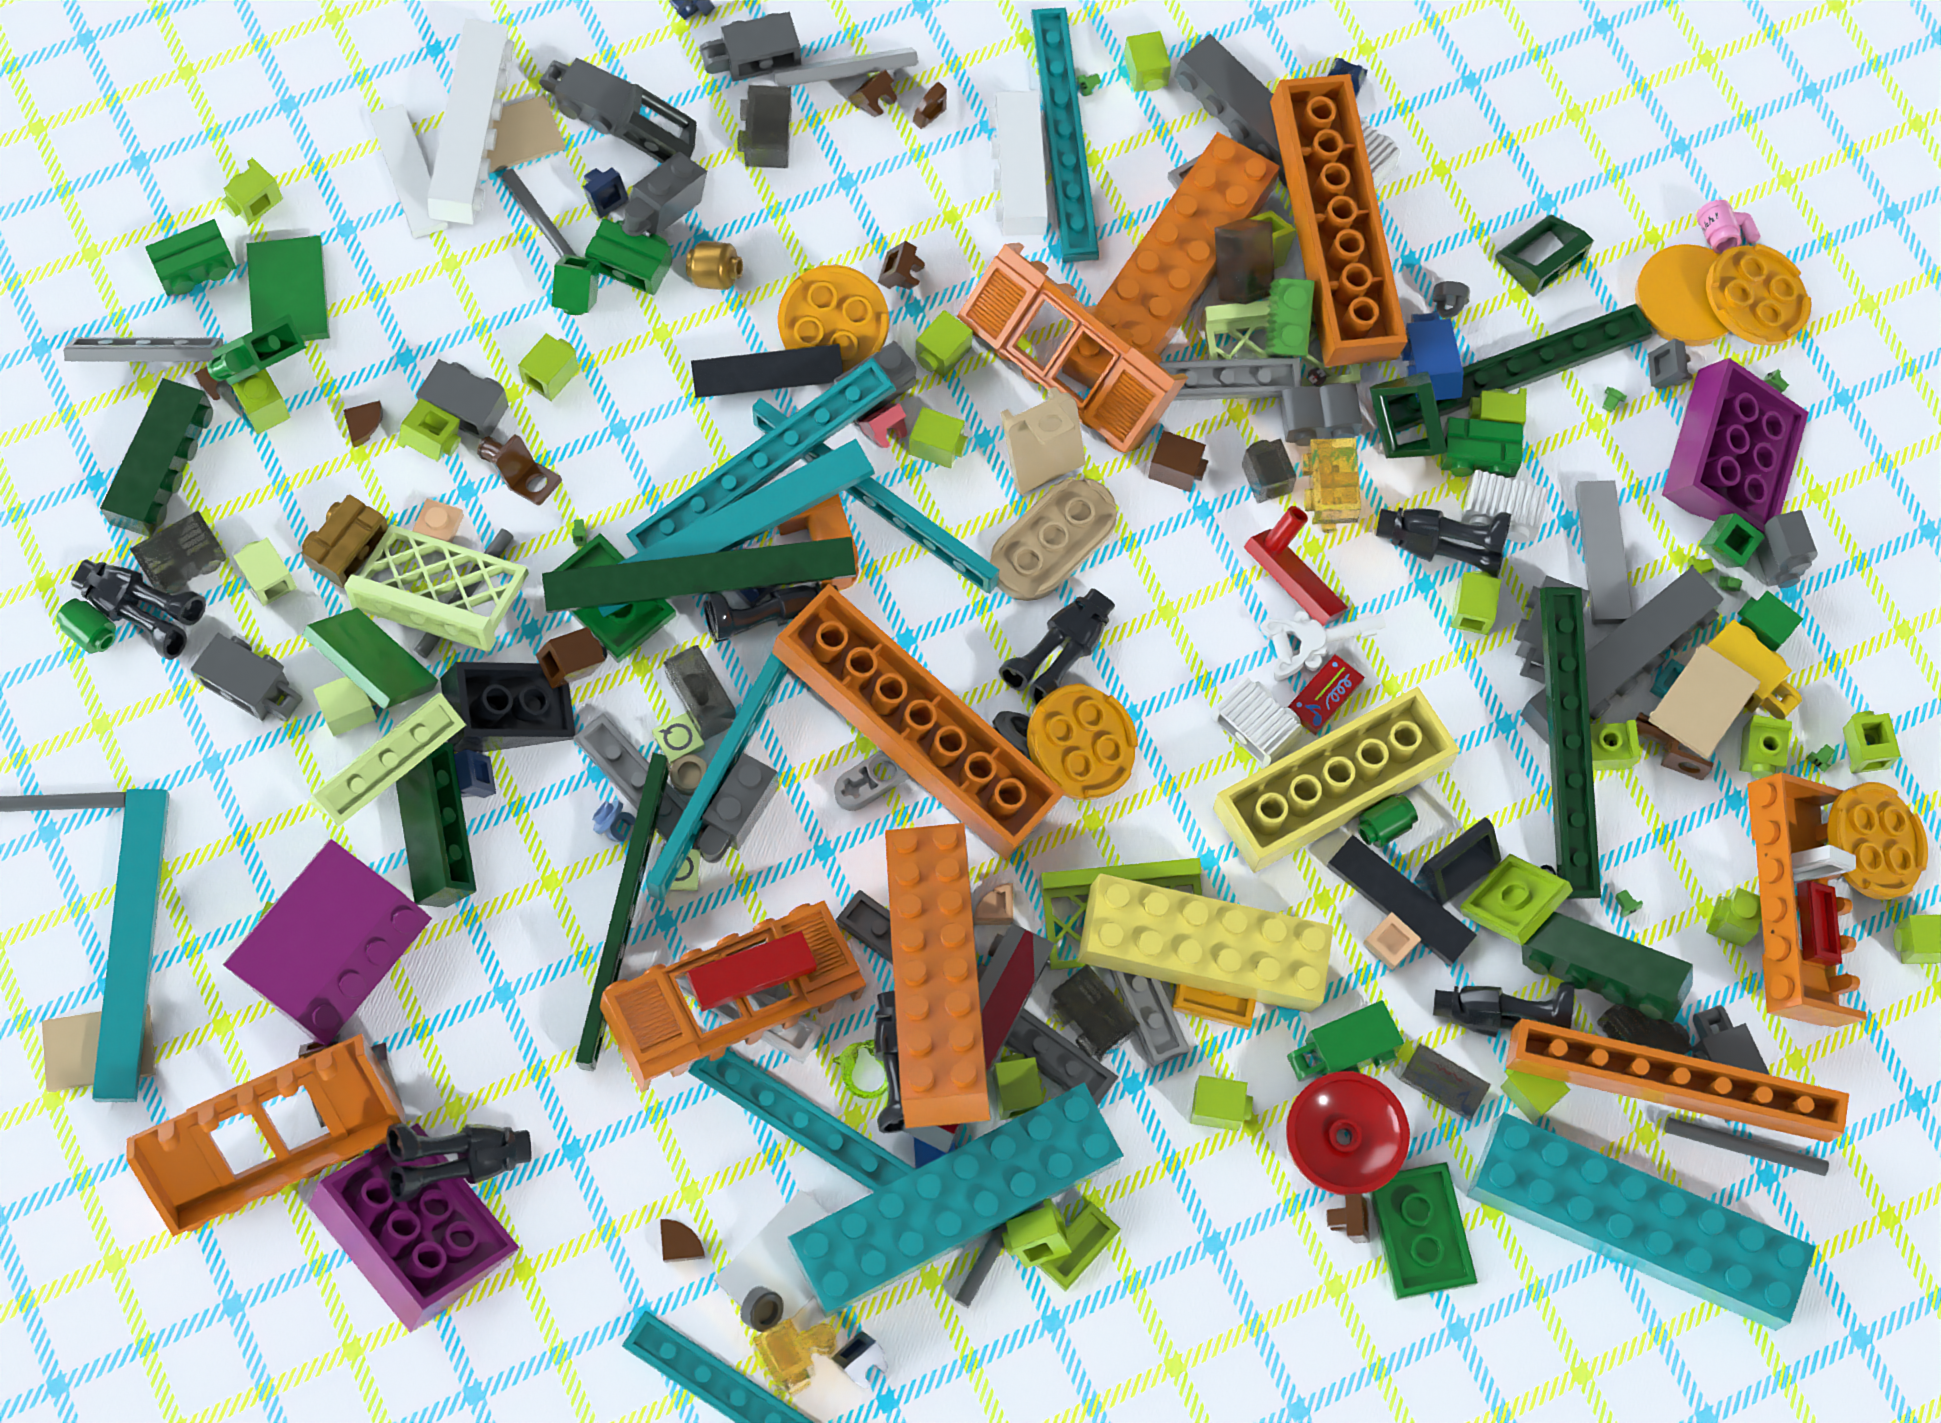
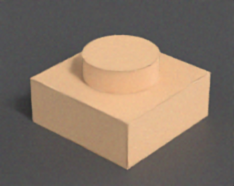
[412,498,464,543]
[1363,912,1421,971]

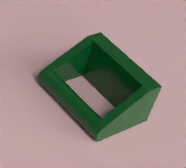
[1495,214,1594,297]
[1369,371,1447,459]

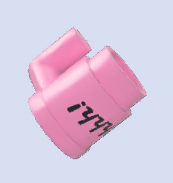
[1696,199,1761,254]

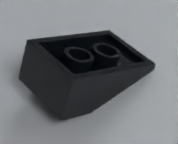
[440,662,576,752]

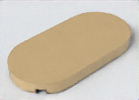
[990,478,1117,601]

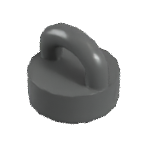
[1432,281,1470,318]
[740,1286,784,1333]

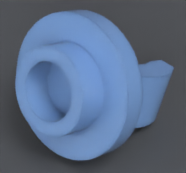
[592,799,636,842]

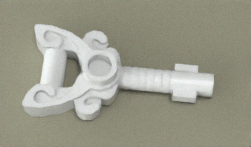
[1260,611,1387,681]

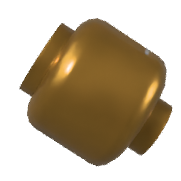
[686,241,743,290]

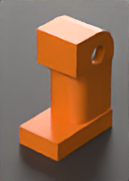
[777,493,859,591]

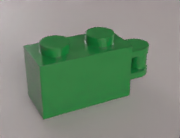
[207,314,307,386]
[1286,1000,1404,1082]

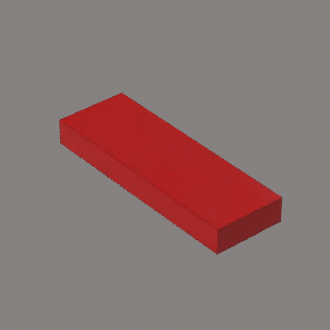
[686,930,817,1012]

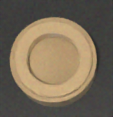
[670,755,708,796]

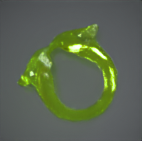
[832,1039,888,1099]

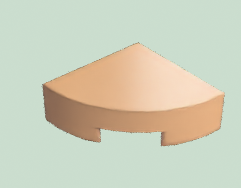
[973,883,1014,925]

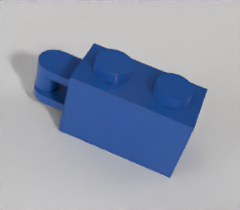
[1400,311,1463,402]

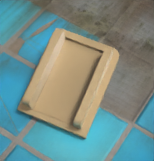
[1000,387,1086,495]

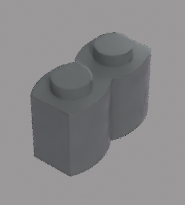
[1279,383,1363,447]
[1755,510,1818,588]

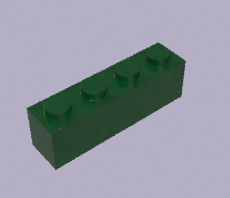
[100,378,213,538]
[395,742,477,908]
[1521,911,1693,1023]

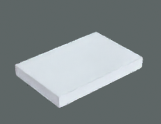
[714,1188,829,1339]

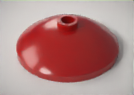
[1286,1071,1410,1196]

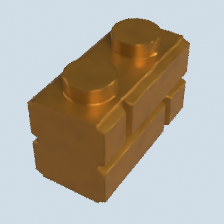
[301,494,389,588]

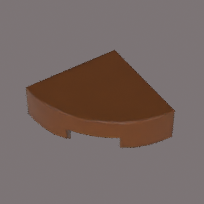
[912,81,947,130]
[343,400,383,448]
[660,1219,706,1263]

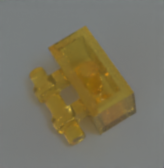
[1301,438,1361,533]
[752,1318,837,1397]

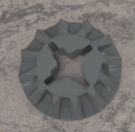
[992,711,1031,759]

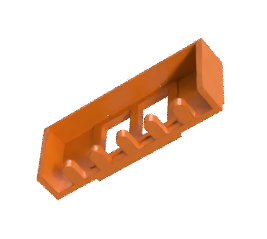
[956,242,1189,453]
[1747,772,1867,1028]
[600,900,867,1093]
[126,1033,406,1237]

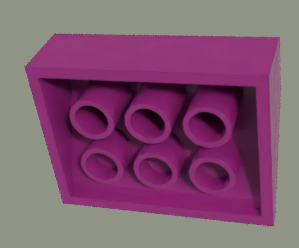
[1662,357,1809,533]
[222,839,432,1046]
[308,1123,520,1333]

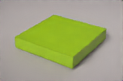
[1459,853,1573,946]

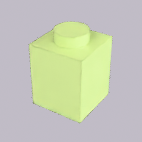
[233,537,297,607]
[313,676,377,737]

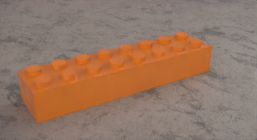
[1270,74,1408,367]
[1062,131,1280,390]
[772,584,1066,860]
[885,823,990,1128]

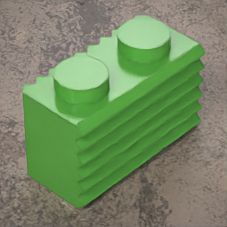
[1263,278,1314,357]

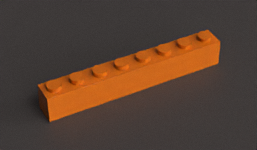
[1505,1018,1850,1143]

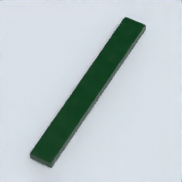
[1372,303,1653,434]
[542,537,856,613]
[1540,587,1601,900]
[575,752,670,1072]

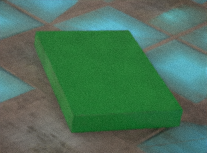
[246,235,330,341]
[542,533,677,663]
[302,608,439,709]
[1369,1162,1478,1301]

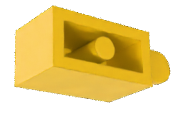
[1707,619,1802,720]

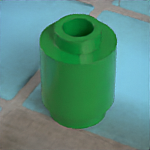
[56,598,116,654]
[1357,795,1418,848]

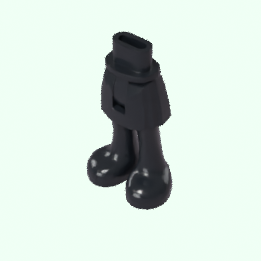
[1376,507,1512,578]
[71,559,206,660]
[703,582,838,643]
[998,588,1115,706]
[1433,981,1575,1038]
[874,990,905,1133]
[386,1123,532,1202]

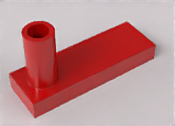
[1243,506,1349,627]

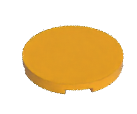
[1706,243,1812,346]
[1635,244,1731,346]
[777,264,890,373]
[1027,683,1138,801]
[1827,782,1928,900]

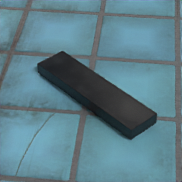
[691,343,843,398]
[1326,834,1477,967]

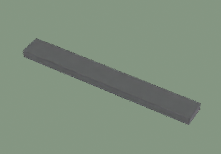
[835,889,1119,1107]

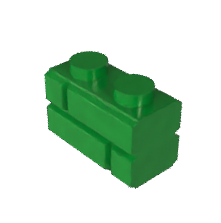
[145,219,237,297]
[585,219,673,296]
[1440,417,1523,478]

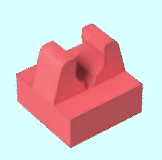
[858,403,908,448]

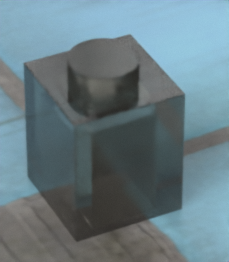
[1241,438,1297,504]

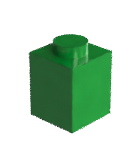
[551,254,600,316]
[1698,513,1765,568]
[1737,590,1804,652]

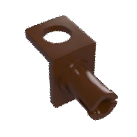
[477,434,562,506]
[1635,711,1714,780]

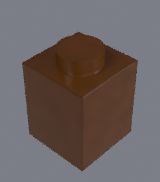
[1148,430,1209,492]
[535,627,605,689]

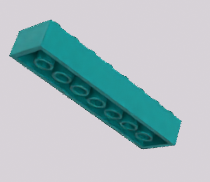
[787,1083,1124,1319]
[1466,1112,1816,1331]

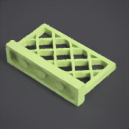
[1200,300,1361,387]
[344,524,529,652]
[307,693,466,826]

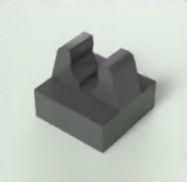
[1647,339,1693,390]

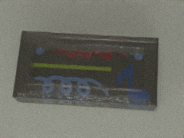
[1399,1043,1491,1121]

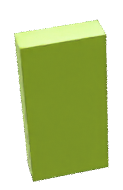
[1036,1201,1121,1292]

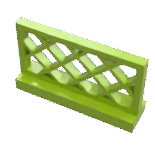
[1039,857,1203,971]

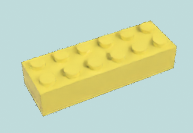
[1213,686,1460,874]
[1077,873,1334,1013]

